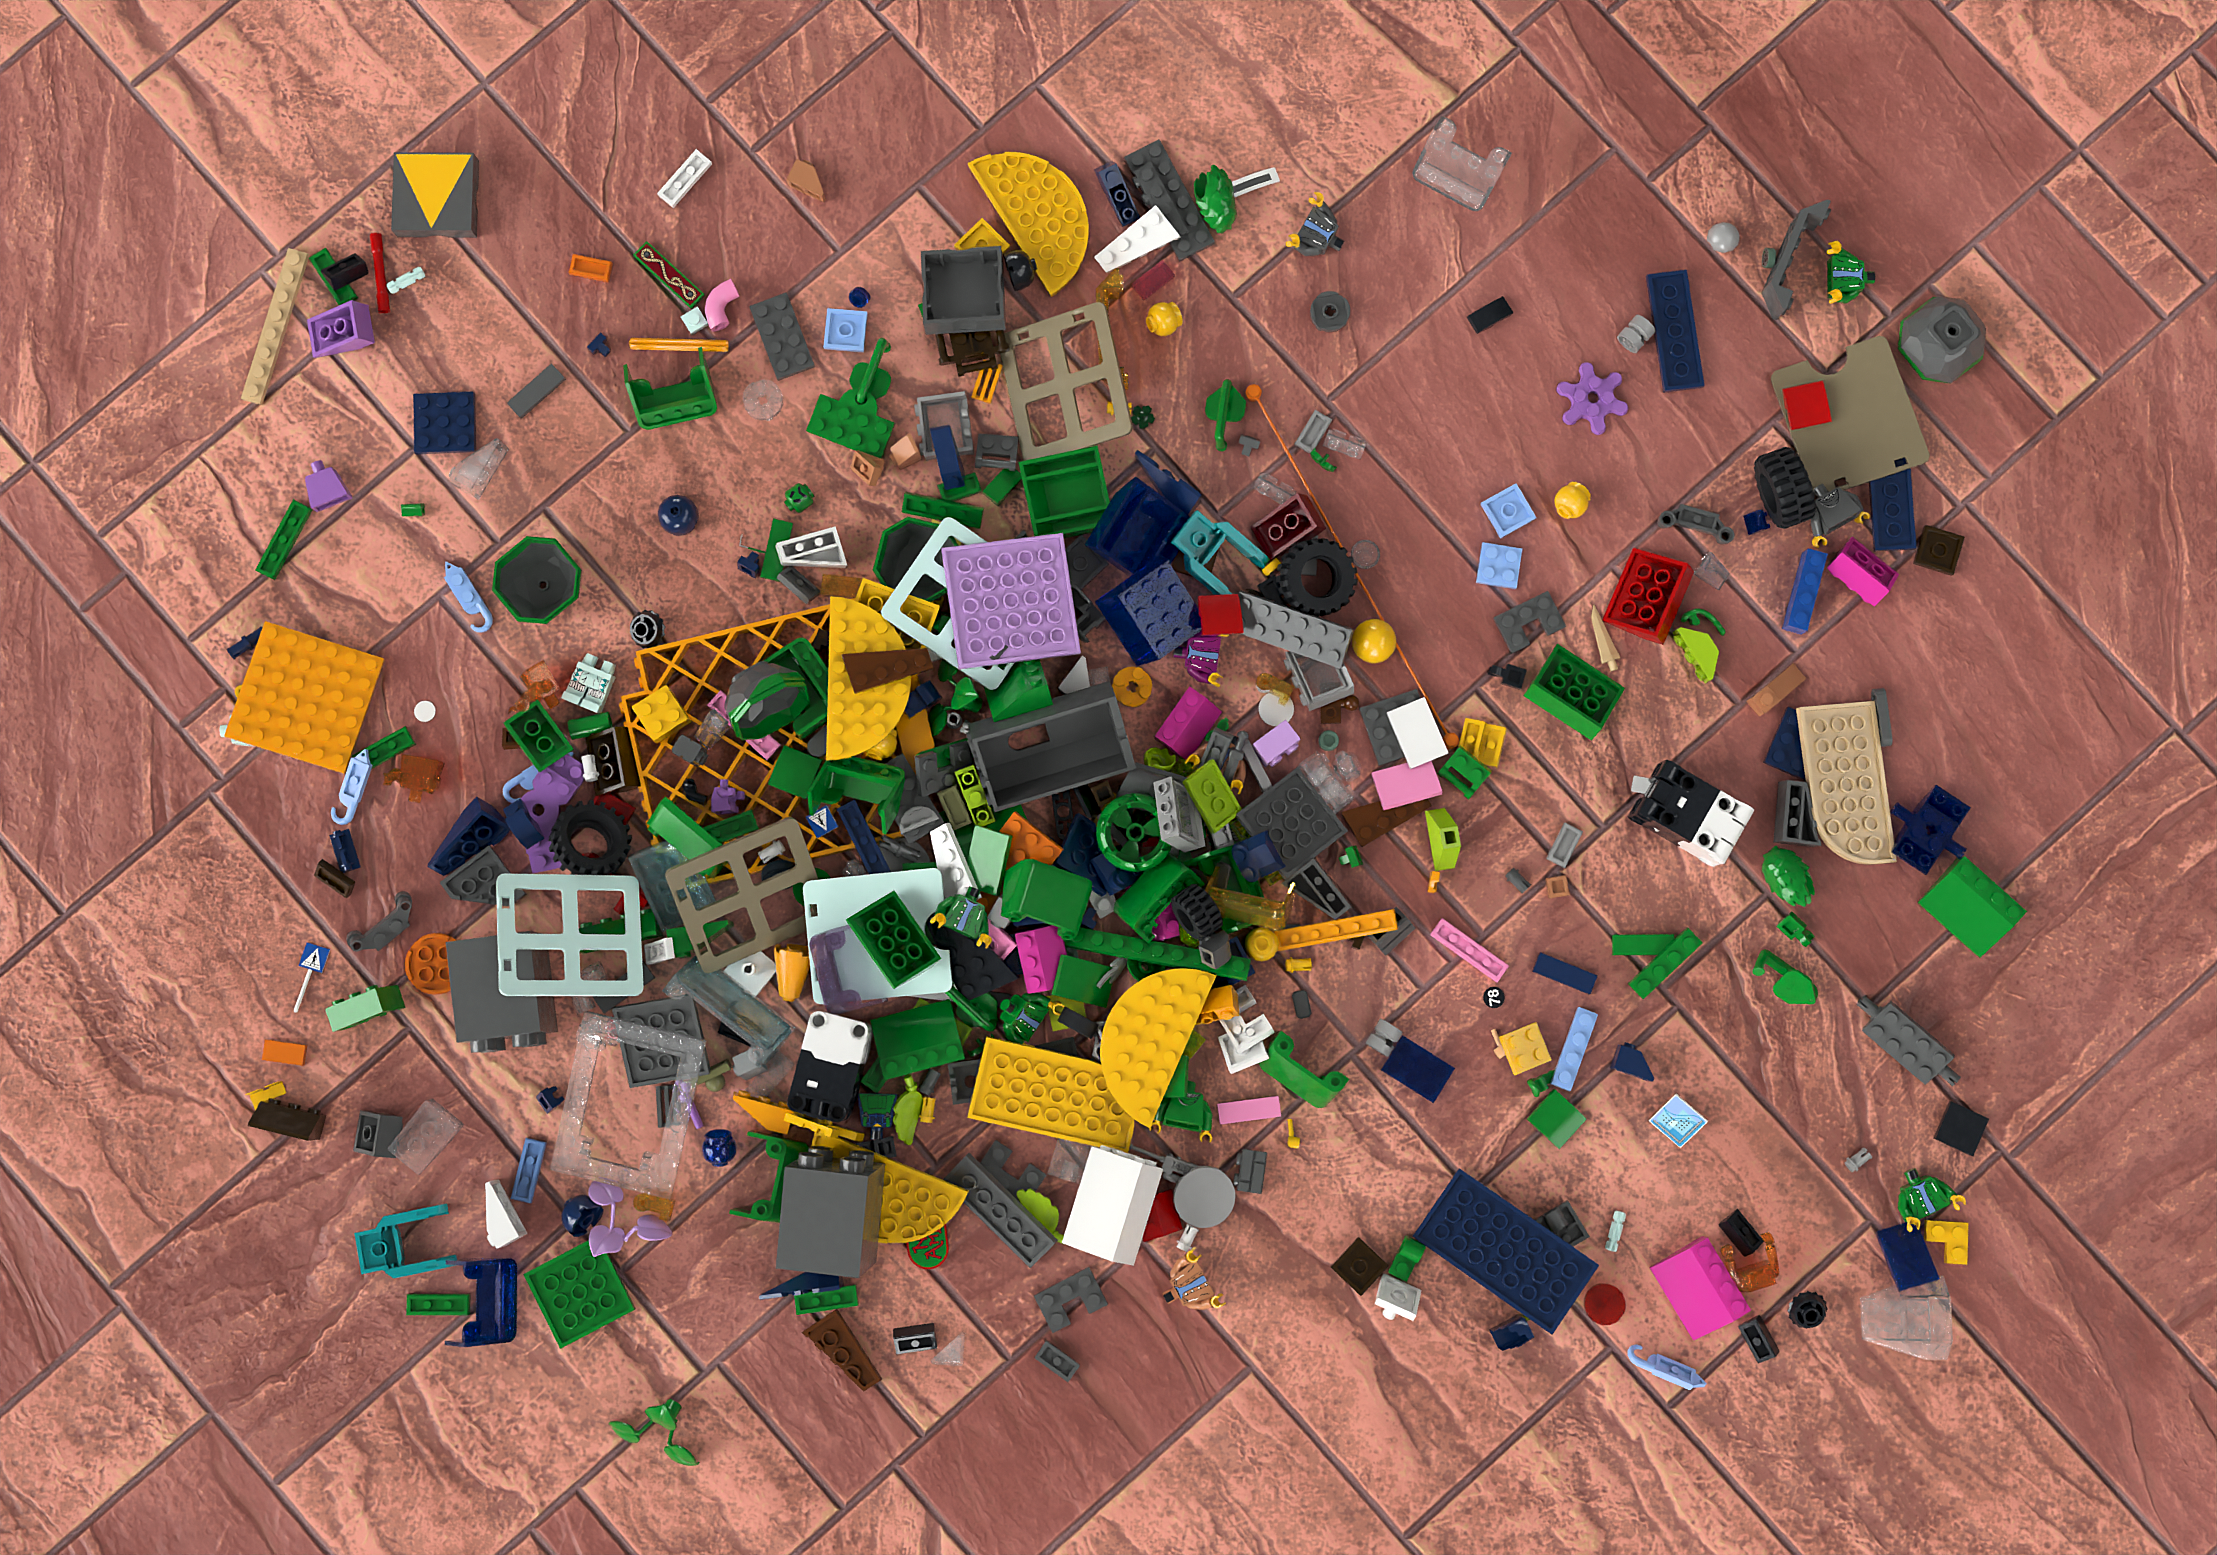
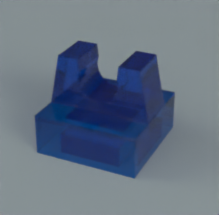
[1743,509,1771,535]

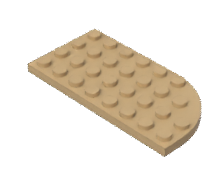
[1796,701,1897,865]

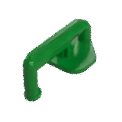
[1205,379,1246,451]
[1752,949,1818,1004]
[944,979,998,1032]

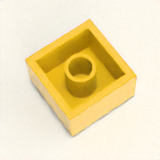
[632,685,692,744]

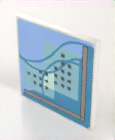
[1649,1094,1708,1148]

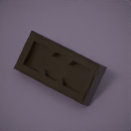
[314,859,355,898]

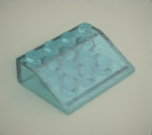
[628,840,716,932]

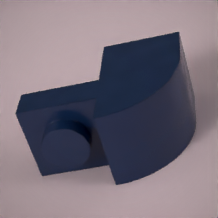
[904,680,942,719]
[503,798,544,849]

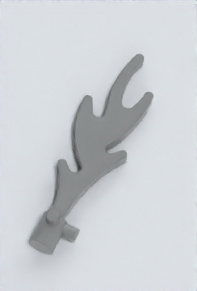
[1097,935,1140,988]

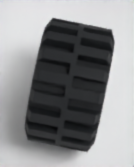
[1171,884,1223,941]

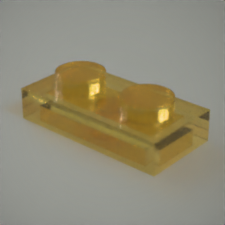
[820,574,863,598]

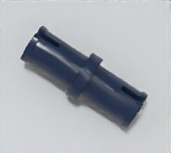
[227,626,262,660]

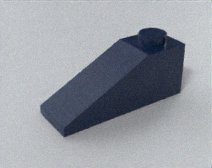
[930,425,965,490]

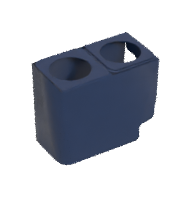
[1489,1315,1534,1351]

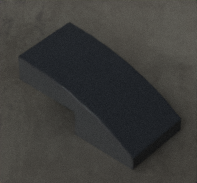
[1467,296,1513,334]
[856,1136,897,1158]

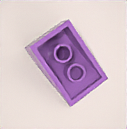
[307,300,375,358]

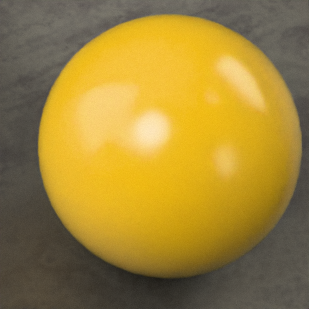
[1352,619,1396,663]

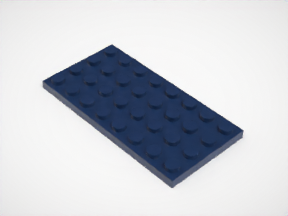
[1412,1168,1599,1335]

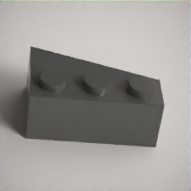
[1773,780,1822,847]
[1281,858,1352,920]

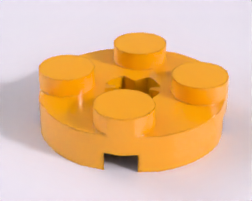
[1112,667,1152,708]

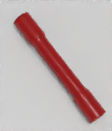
[370,233,390,313]

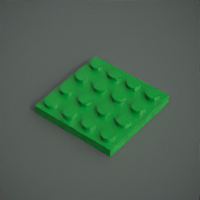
[523,1240,636,1349]

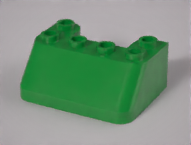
[763,638,828,740]

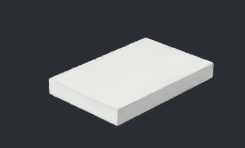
[1386,697,1448,769]

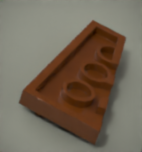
[842,648,934,694]
[1341,798,1432,848]
[801,1309,882,1392]

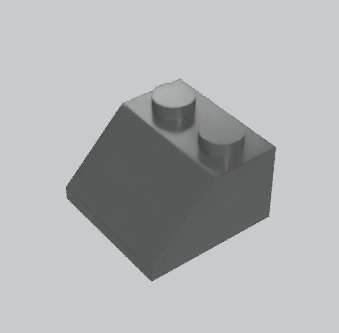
[353,1110,403,1158]

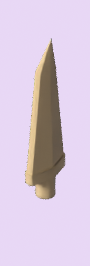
[1591,605,1620,672]

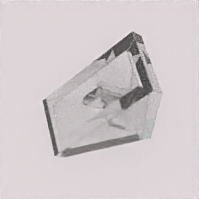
[1694,552,1730,590]
[931,1331,965,1366]

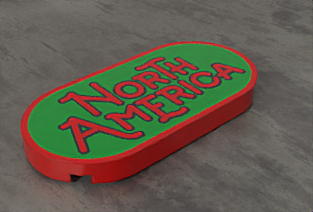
[906,1224,949,1269]

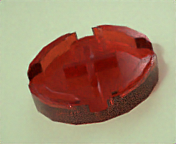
[1584,1283,1626,1325]

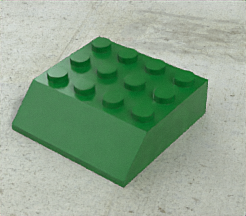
[1018,445,1114,539]

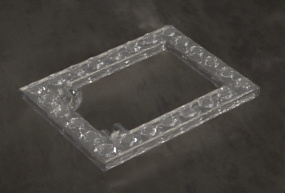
[550,1011,707,1199]

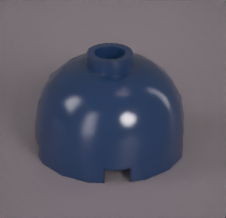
[658,495,699,536]
[561,1195,604,1237]

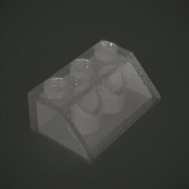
[1298,751,1355,815]

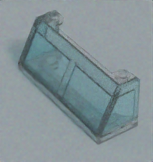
[662,956,796,1068]

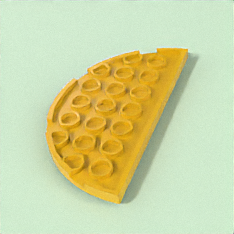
[967,152,1089,297]
[826,596,911,761]
[1100,968,1217,1128]
[811,1132,969,1243]

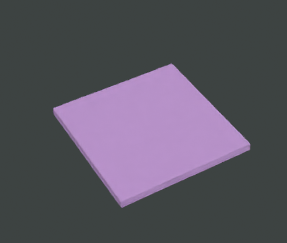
[941,533,1081,670]

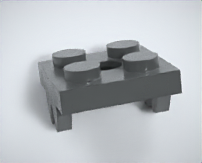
[947,1059,981,1105]

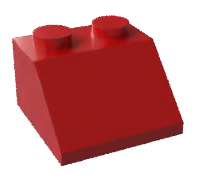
[1142,1189,1183,1242]

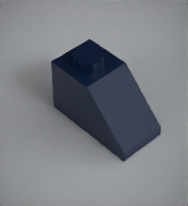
[1610,1042,1654,1082]

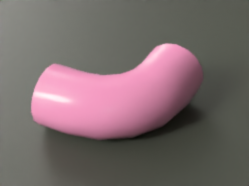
[705,279,740,332]

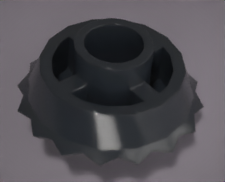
[630,610,665,648]
[1787,1291,1828,1329]

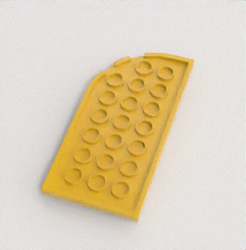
[967,1036,1135,1153]

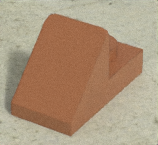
[850,450,885,486]

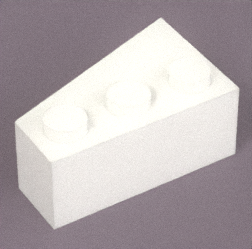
[775,526,847,568]

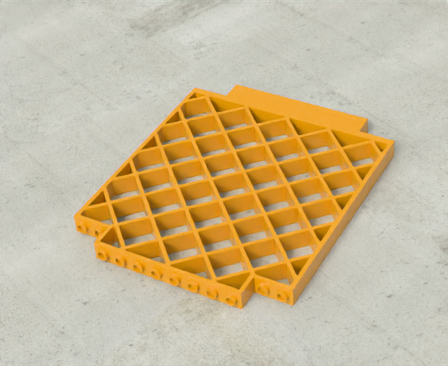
[619,598,935,889]

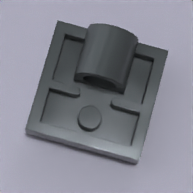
[1535,1200,1590,1247]

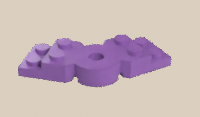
[521,754,585,874]

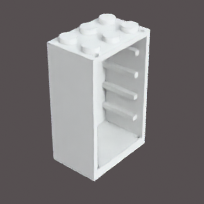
[1062,1145,1163,1266]

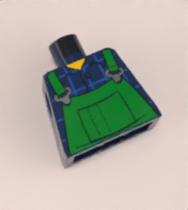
[858,1093,899,1140]

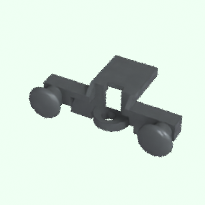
[1014,530,1109,643]

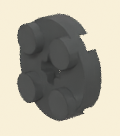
[1310,291,1350,332]

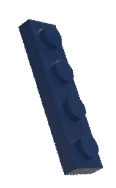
[837,800,891,875]

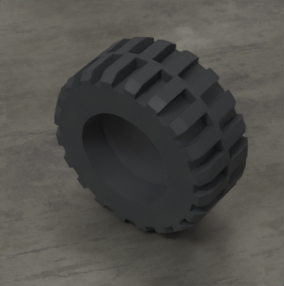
[1754,447,1816,529]
[1276,538,1358,617]

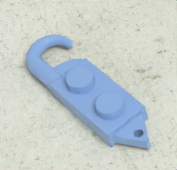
[444,562,493,633]

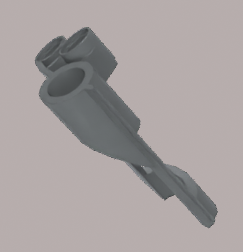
[1115,762,1190,820]

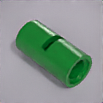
[568,712,613,740]

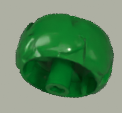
[1096,793,1172,872]

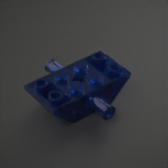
[1890,785,1971,875]

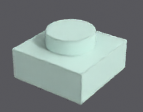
[681,306,708,335]

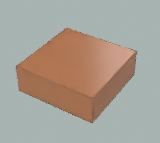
[1545,875,1570,899]

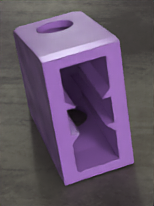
[305,460,353,512]

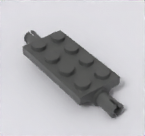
[1856,995,1961,1086]

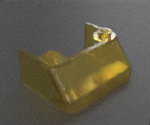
[1205,866,1296,931]

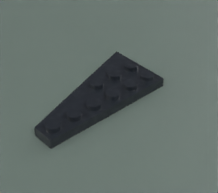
[926,896,1020,1001]

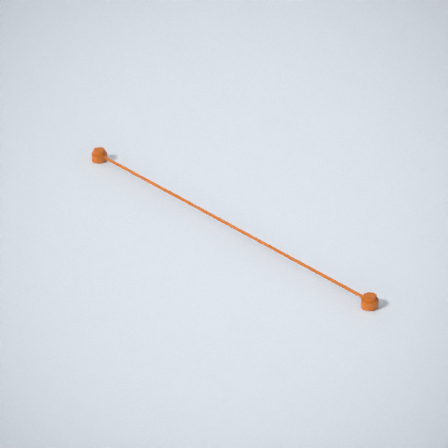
[1245,384,1459,749]

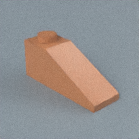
[1746,663,1806,717]

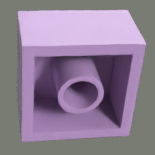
[1252,720,1300,768]

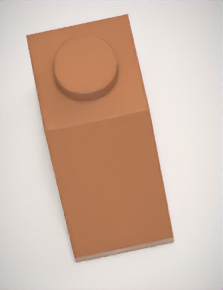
[786,159,826,202]
[889,433,922,470]

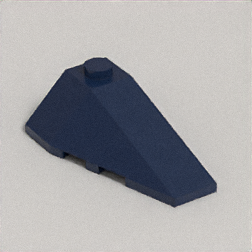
[1135,450,1202,521]
[427,796,511,876]

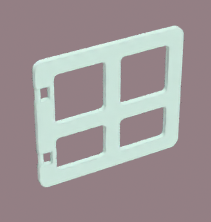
[881,517,1014,690]
[496,873,644,996]

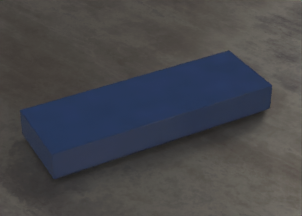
[1532,952,1598,995]

